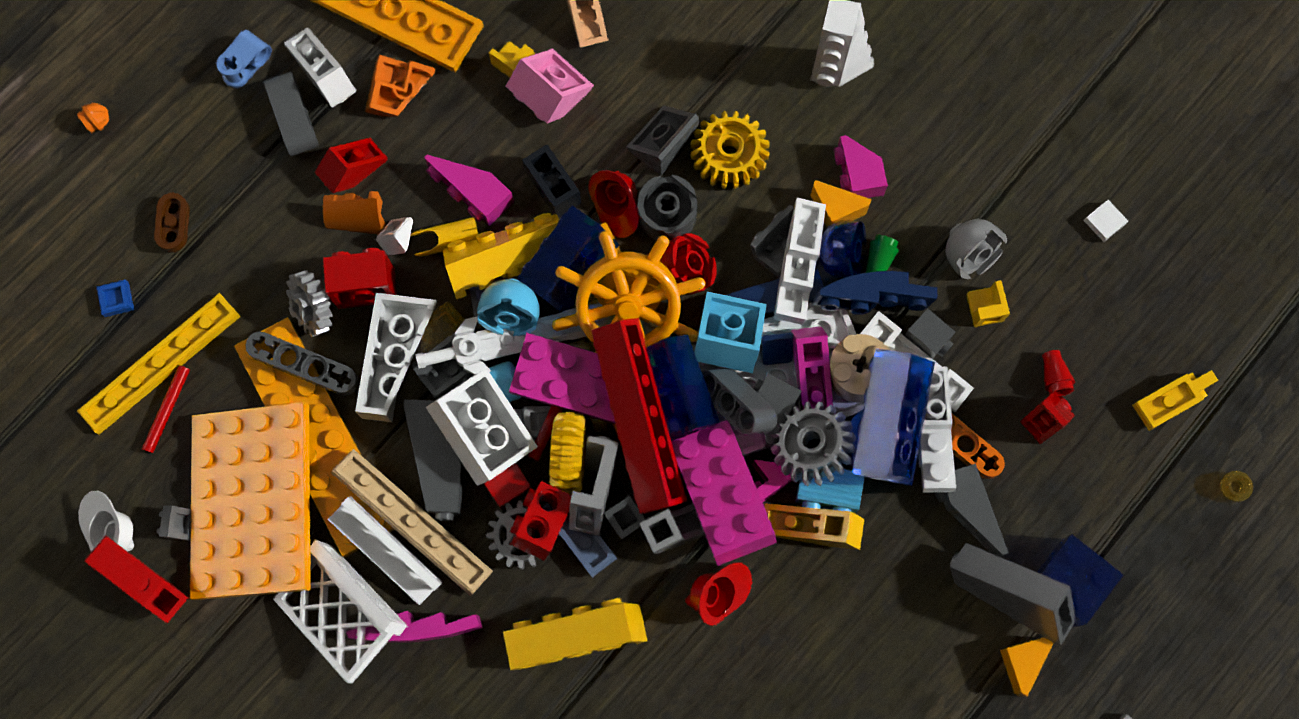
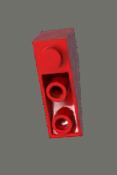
[84,535,188,623]

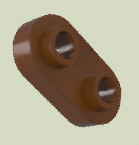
[154,193,190,253]

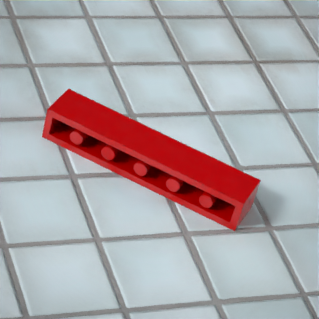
[591,318,687,514]

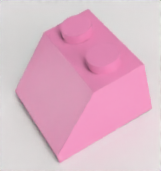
[506,49,594,123]

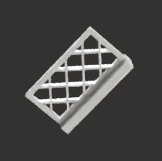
[273,540,407,684]

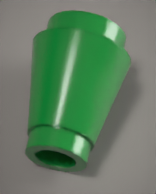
[866,234,899,273]

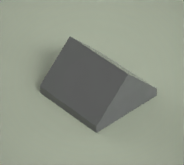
[626,105,699,176]

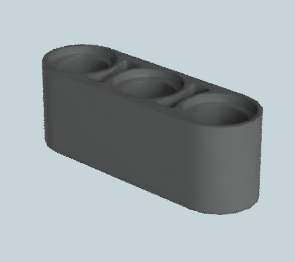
[264,71,319,157]
[697,369,777,435]

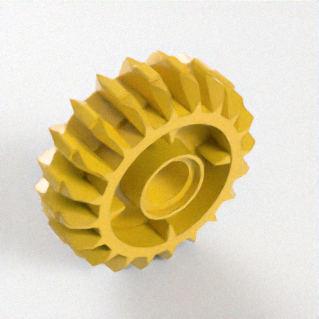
[691,110,770,190]
[549,412,587,495]

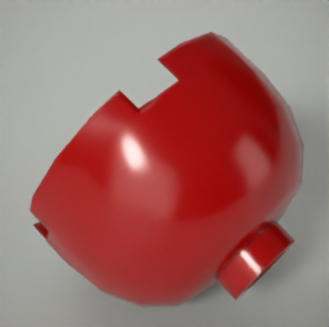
[659,233,717,296]

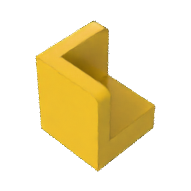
[489,42,535,77]
[967,280,1010,327]

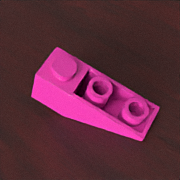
[424,155,514,226]

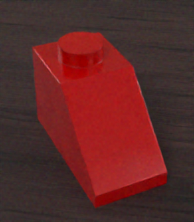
[315,138,388,193]

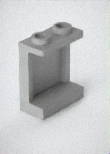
[569,436,619,536]

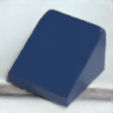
[760,333,793,365]

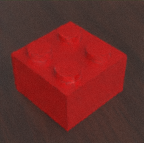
[323,248,397,309]

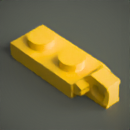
[1132,370,1219,431]

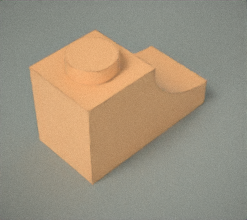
[567,0,608,48]

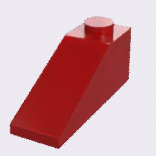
[1020,393,1075,444]

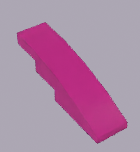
[347,611,483,643]

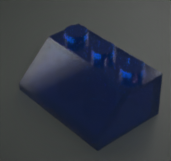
[517,206,620,313]
[646,335,720,441]

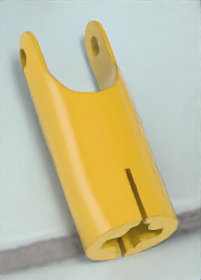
[410,217,479,256]

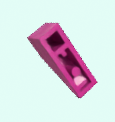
[791,326,833,411]

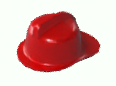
[588,170,640,238]
[685,562,752,625]

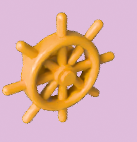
[552,231,705,370]

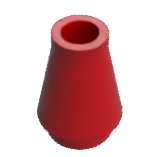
[1042,350,1075,397]

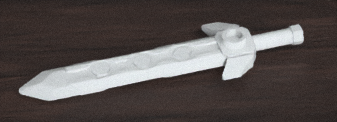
[415,303,615,375]

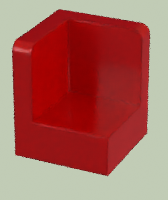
[484,462,530,511]

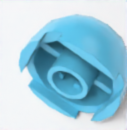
[477,279,540,336]

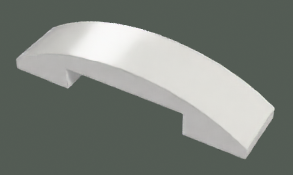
[860,311,974,412]

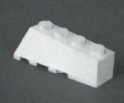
[811,0,874,87]
[355,293,437,422]

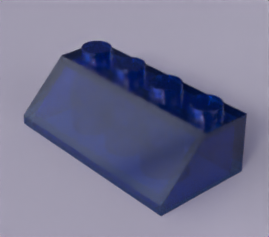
[852,348,935,485]

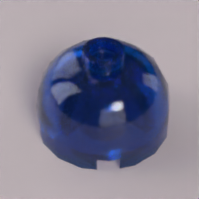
[819,220,866,279]

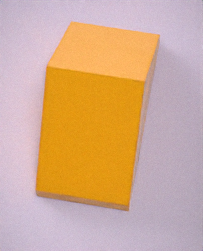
[810,180,872,231]
[1000,637,1053,697]

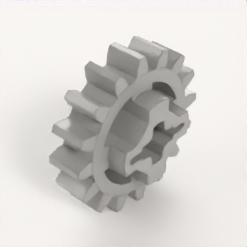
[286,270,332,337]
[486,501,553,570]

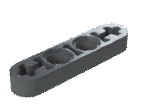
[245,332,359,396]

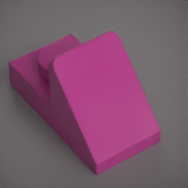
[752,460,792,503]

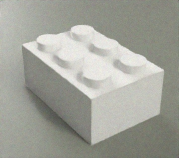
[426,368,538,485]

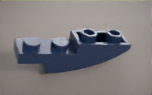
[811,271,937,315]

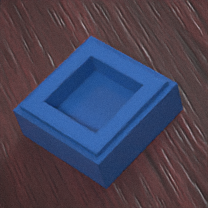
[96,279,134,317]

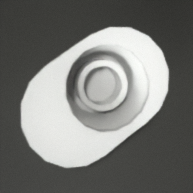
[78,491,134,552]

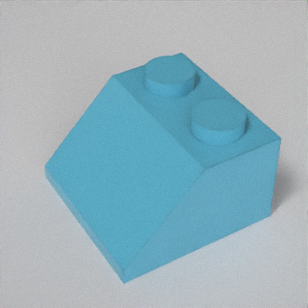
[692,291,767,373]

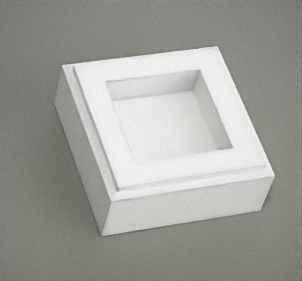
[1084,200,1128,242]

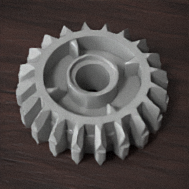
[771,401,856,486]

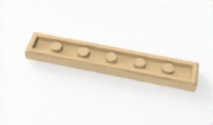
[331,449,493,596]

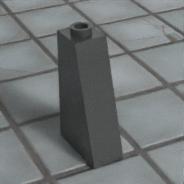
[403,400,465,521]
[950,543,1076,646]

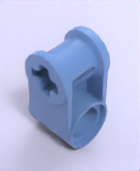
[216,30,272,88]

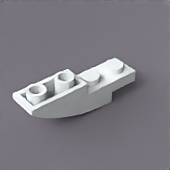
[916,367,956,493]

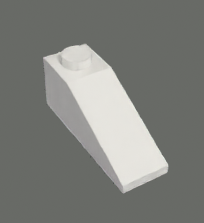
[284,27,356,107]

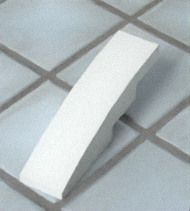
[774,198,826,325]

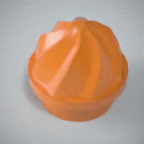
[77,103,109,133]

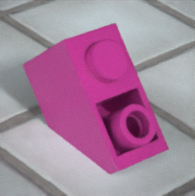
[834,135,888,198]

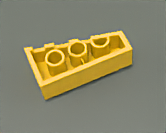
[443,213,570,300]
[503,598,647,670]

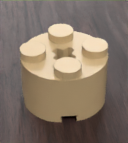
[829,334,893,402]

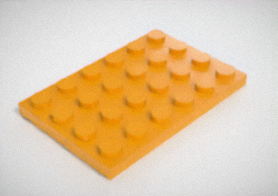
[190,402,311,600]

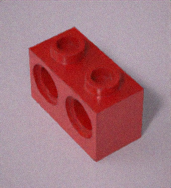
[509,481,572,561]

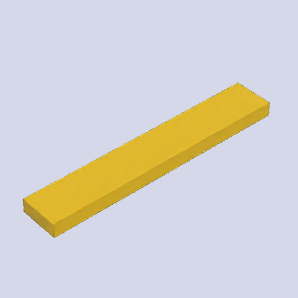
[77,293,241,435]

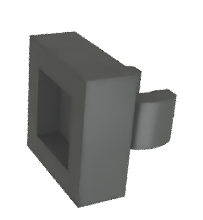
[156,505,191,541]

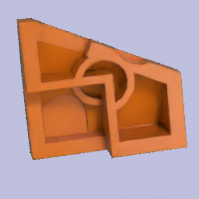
[365,55,436,117]
[323,191,386,234]

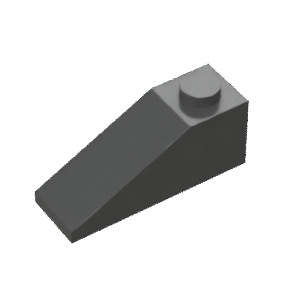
[935,464,1009,557]

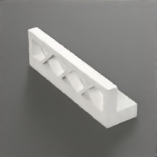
[328,496,442,605]

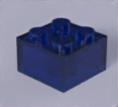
[1037,535,1124,627]

